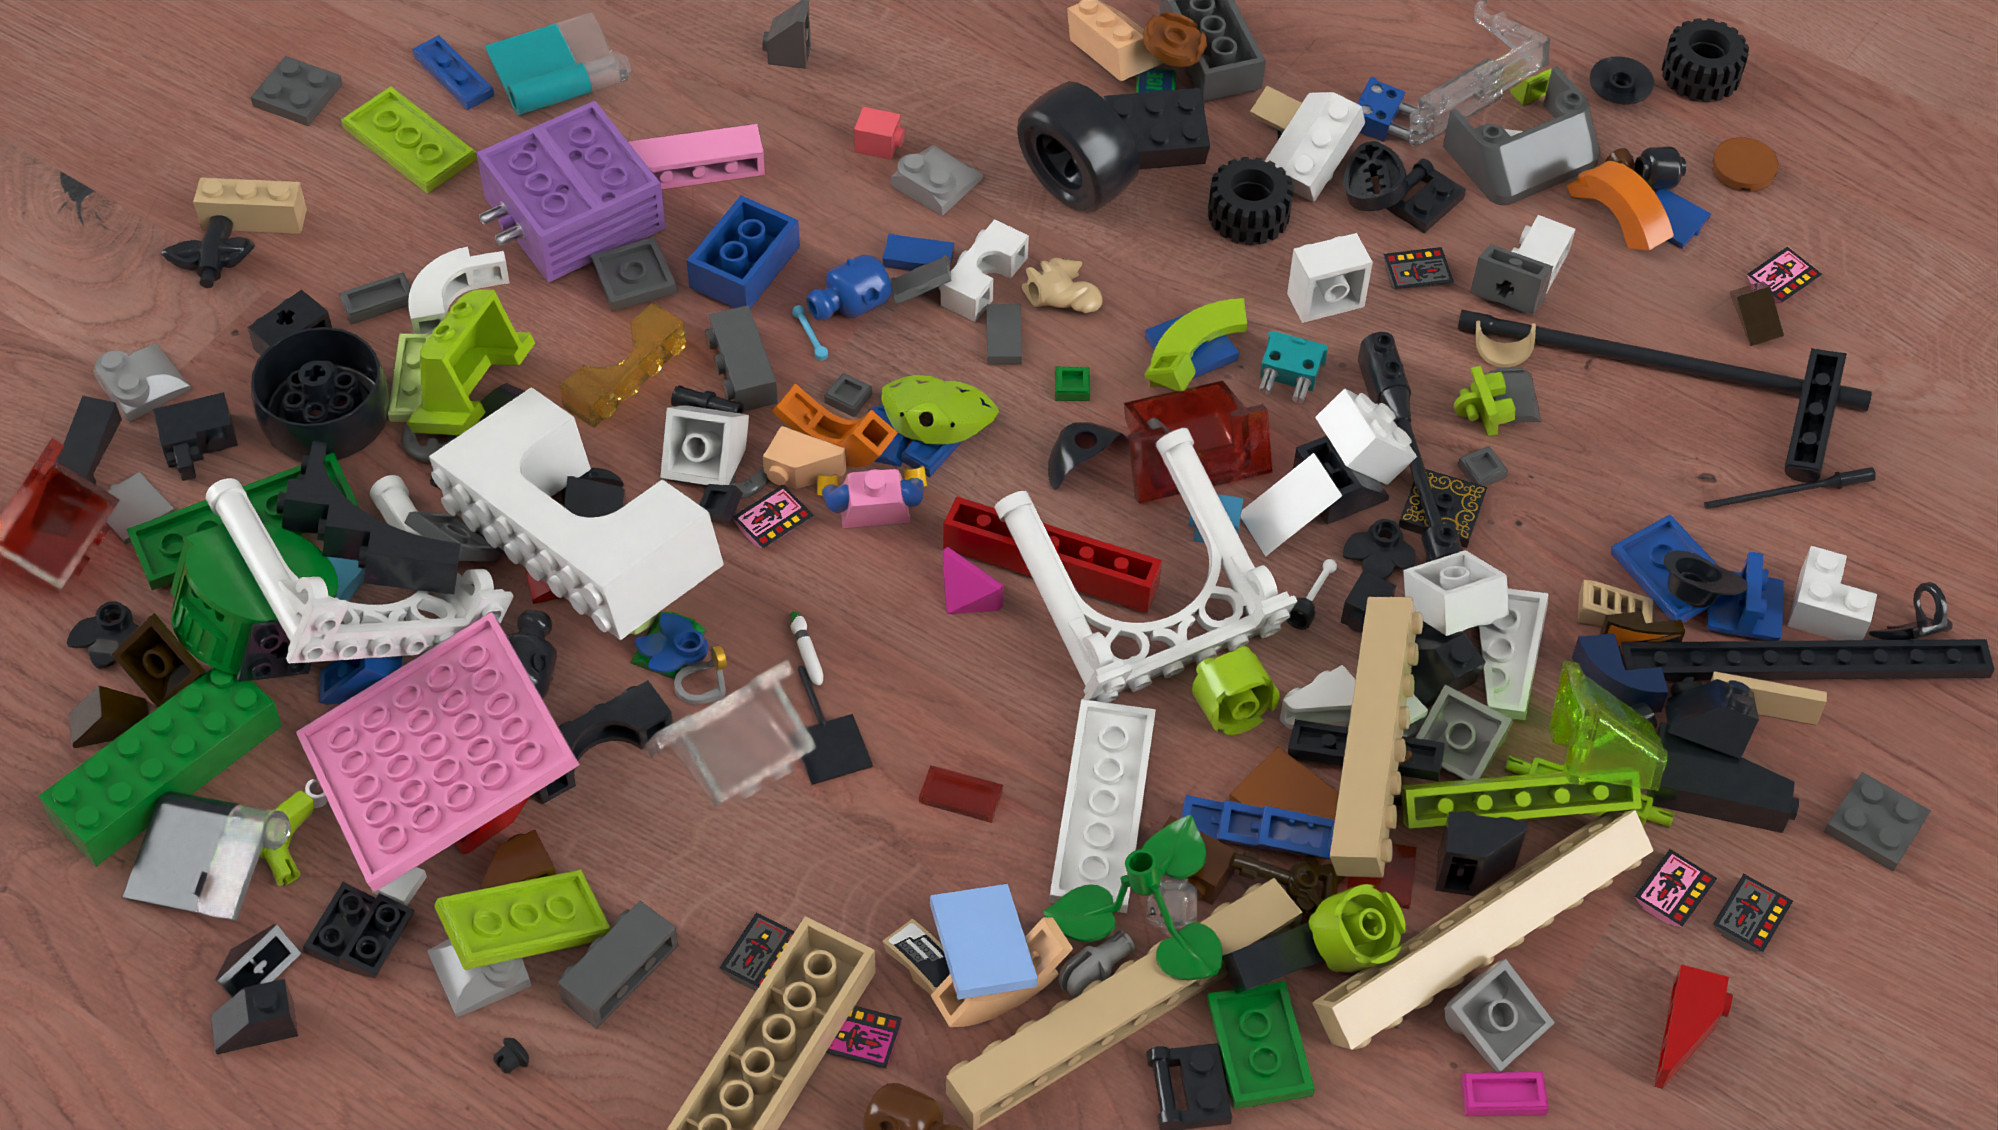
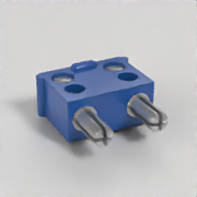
[1357,77,1422,142]

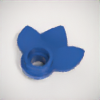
[635,613,708,673]

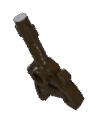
[1229,851,1347,914]

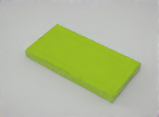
[341,86,477,194]
[434,869,611,970]

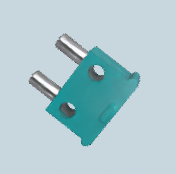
[1259,331,1328,403]

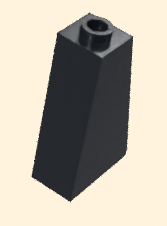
[1647,722,1799,833]

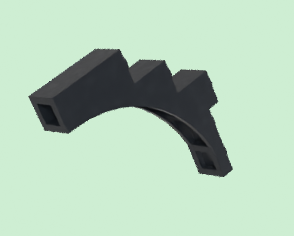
[276,441,461,595]

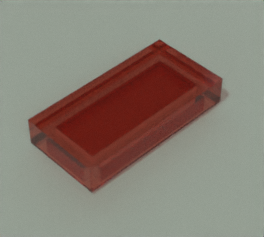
[919,765,1003,823]

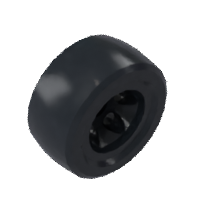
[1017,81,1140,213]
[251,327,389,461]

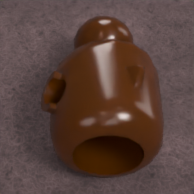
[863,1083,964,1130]

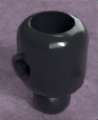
[507,610,557,699]

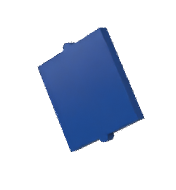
[1656,189,1711,249]

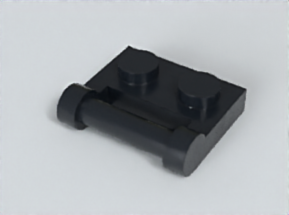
[1386,158,1466,233]
[1146,1043,1232,1130]

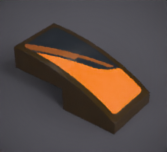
[1600,611,1685,648]

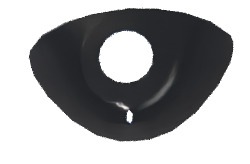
[1048,422,1129,490]

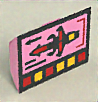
[1747,247,1822,303]
[733,485,814,549]
[1635,849,1717,927]

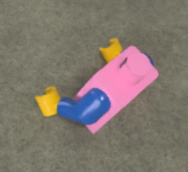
[817,466,927,528]

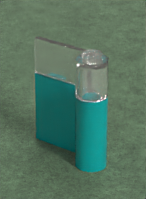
[485,12,632,116]

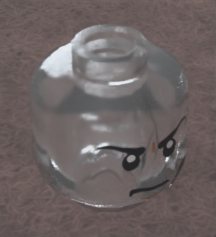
[1147,875,1197,936]

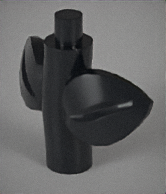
[161,215,255,288]

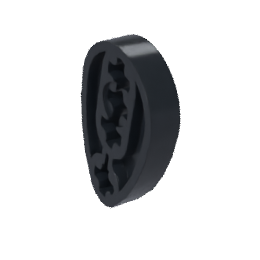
[1344,141,1409,211]

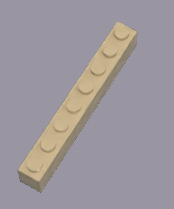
[1330,597,1423,877]

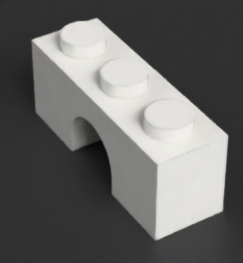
[939,219,1029,322]

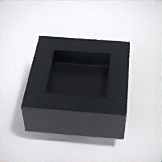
[699,484,743,523]

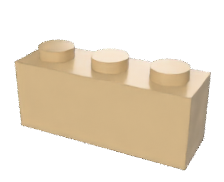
[193,178,307,234]

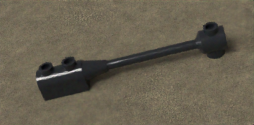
[1358,332,1463,563]

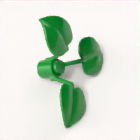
[1043,815,1223,980]

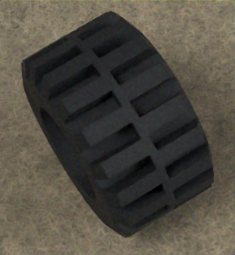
[1661,18,1749,102]
[1208,157,1294,245]

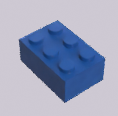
[687,195,800,309]

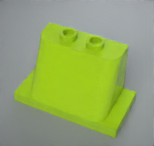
[407,290,536,435]

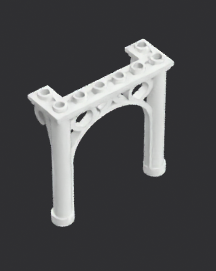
[994,428,1298,703]
[206,475,514,664]

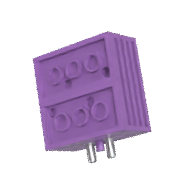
[476,101,666,283]

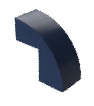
[1572,634,1669,713]

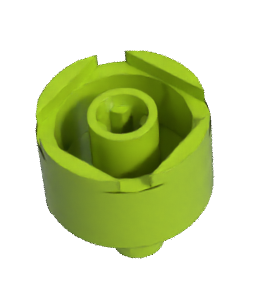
[1192,646,1280,735]
[1309,884,1406,973]

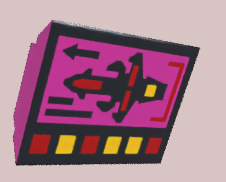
[826,1006,902,1068]

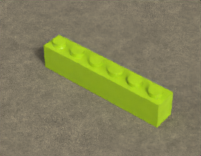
[1401,766,1642,829]

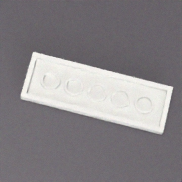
[1049,699,1156,913]

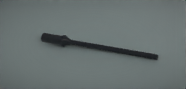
[1704,467,1876,509]

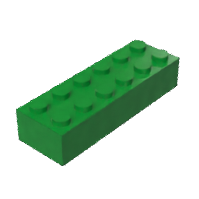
[38,667,282,867]

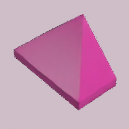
[943,547,1004,614]

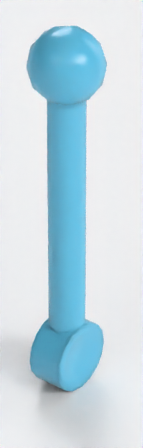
[792,305,828,361]

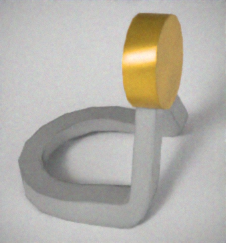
[674,645,727,705]

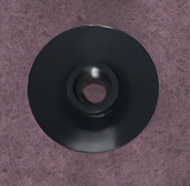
[1589,56,1654,105]

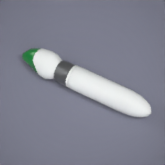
[790,611,823,685]

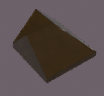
[111,613,206,708]

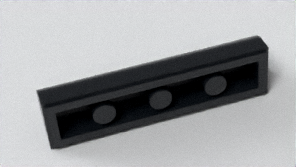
[1785,348,1847,482]

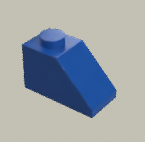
[320,656,402,705]

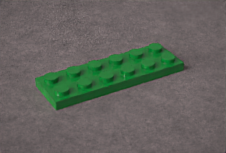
[126,453,359,590]

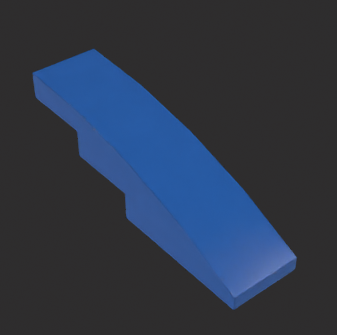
[1181,795,1335,860]

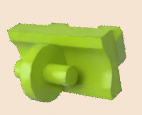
[1453,366,1516,437]

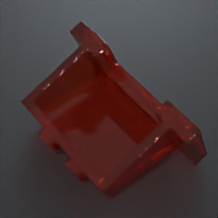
[1124,380,1273,504]
[0,438,120,594]

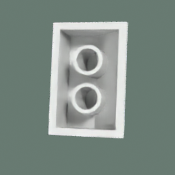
[1264,92,1365,202]

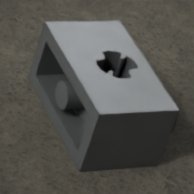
[1470,244,1553,315]

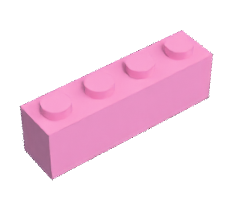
[629,124,765,189]

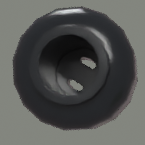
[1634,146,1686,190]

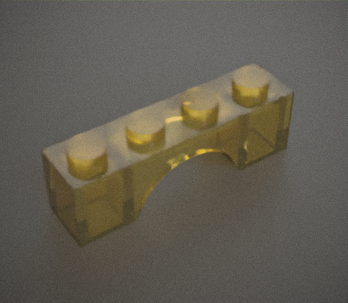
[560,303,686,428]

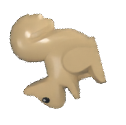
[1022,258,1103,313]

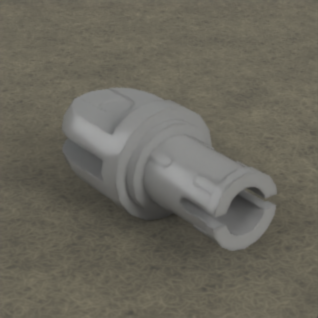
[1058,930,1135,997]

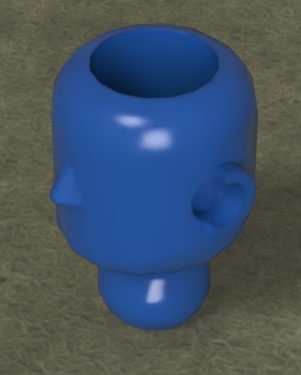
[806,255,892,321]

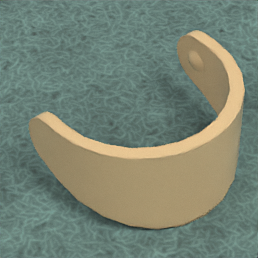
[1476,321,1536,368]

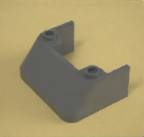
[1443,67,1600,205]

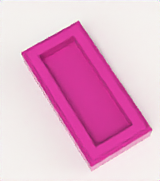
[1460,1072,1548,1116]

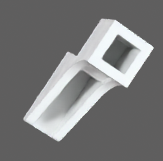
[1279,665,1428,737]

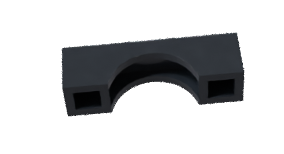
[535,680,674,804]

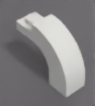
[408,247,510,334]

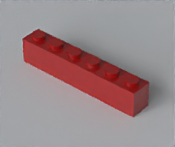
[943,496,1162,613]

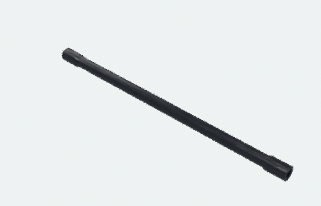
[1457,309,1872,411]

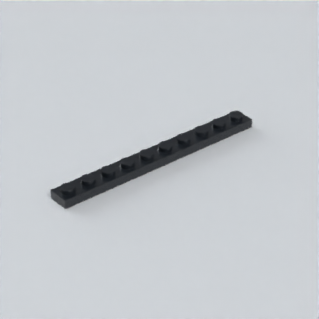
[1619,639,1995,681]

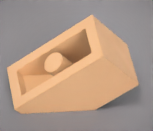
[763,426,846,489]

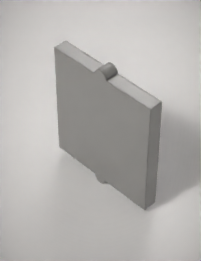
[89,472,175,545]

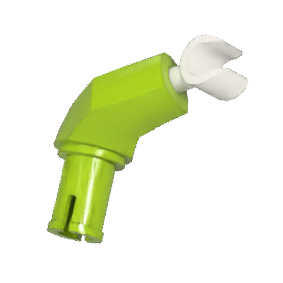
[254,779,328,886]

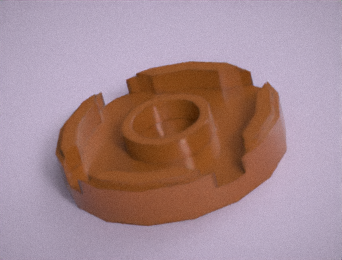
[1142,12,1207,67]
[1712,137,1779,192]

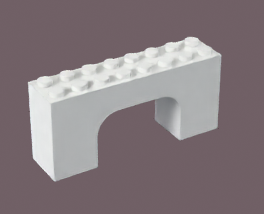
[429,387,724,640]

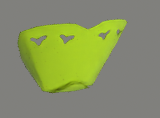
[882,375,999,445]

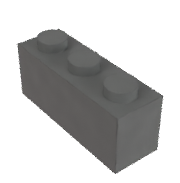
[705,305,778,411]
[558,900,678,1029]

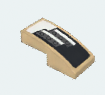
[882,919,950,994]

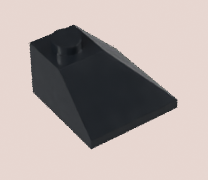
[1411,625,1486,708]

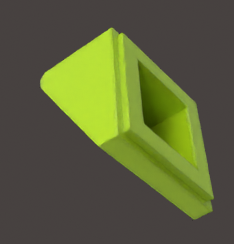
[1510,69,1552,106]
[1144,351,1196,392]

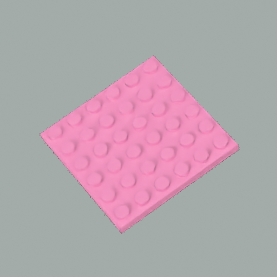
[296,612,580,892]

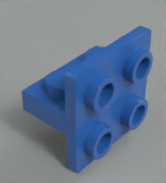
[1707,551,1784,641]

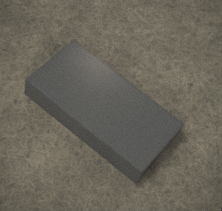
[339,272,411,325]
[987,304,1022,364]

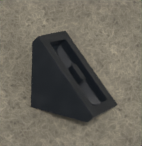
[215,924,302,998]

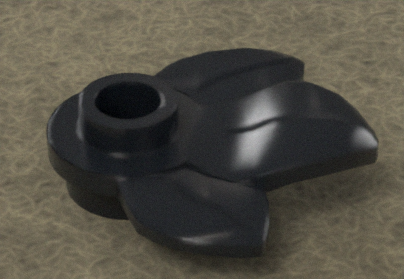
[1343,519,1416,580]
[67,601,139,669]

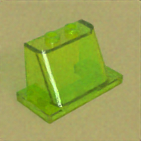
[1548,660,1667,791]

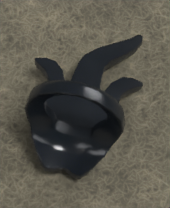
[1869,582,1953,640]

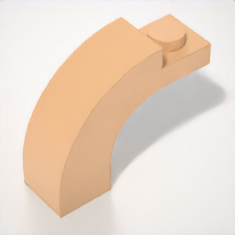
[930,918,1073,1027]

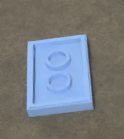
[930,884,1038,1000]

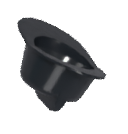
[1664,550,1747,608]

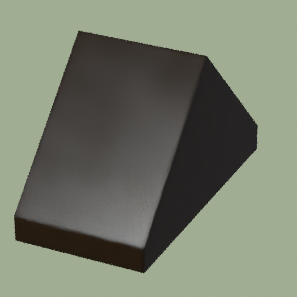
[1730,281,1784,346]
[69,685,149,748]

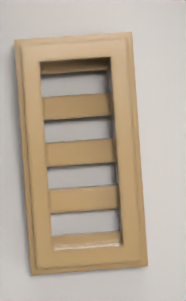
[1578,579,1653,626]

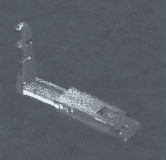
[1409,0,1550,145]

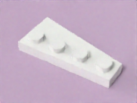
[1479,588,1548,720]

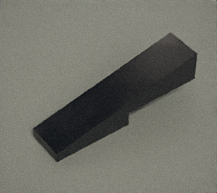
[32,395,122,538]
[1223,922,1324,994]

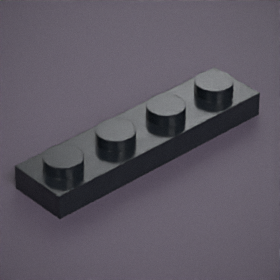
[1288,719,1445,782]

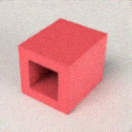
[854,107,905,160]

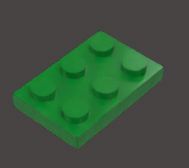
[1206,981,1315,1109]

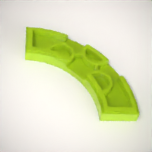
[1149,298,1247,387]

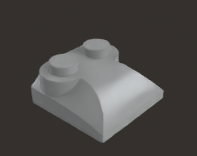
[891,144,983,216]
[92,343,191,422]
[1415,685,1513,780]
[427,939,531,1018]
[1444,959,1555,1072]

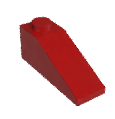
[1654,964,1733,1089]

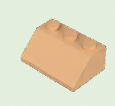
[1067,0,1164,81]

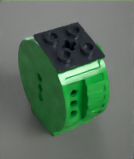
[170,523,338,682]

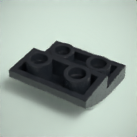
[303,882,414,978]

